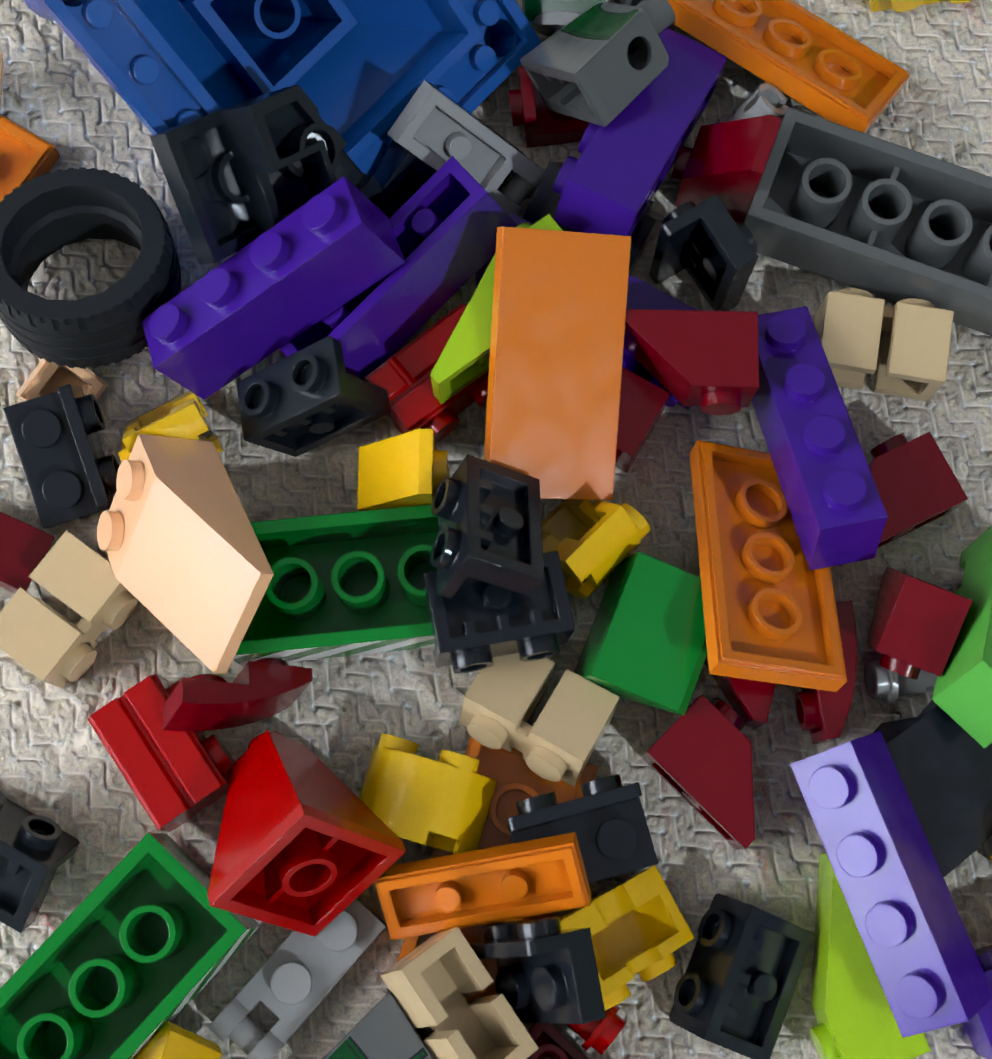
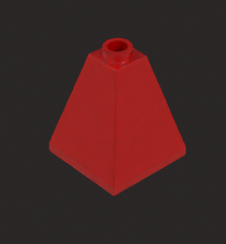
[207,730,406,937]

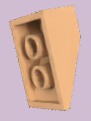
[97,434,274,674]

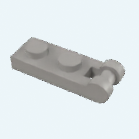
[387,80,545,216]
[209,897,387,1059]

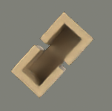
[814,288,954,401]
[0,530,138,688]
[459,653,620,787]
[380,927,539,1059]

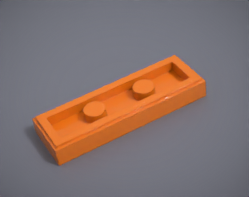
[374,832,592,940]

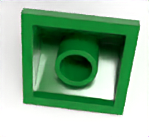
[574,551,707,716]

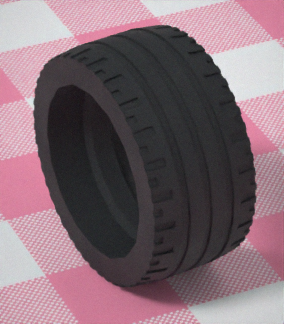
[0,167,181,369]

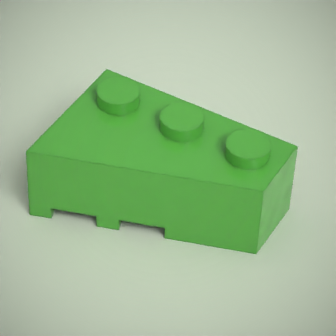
[932,526,992,748]

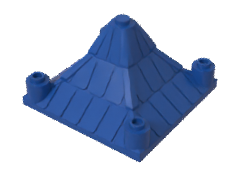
[24,0,542,175]

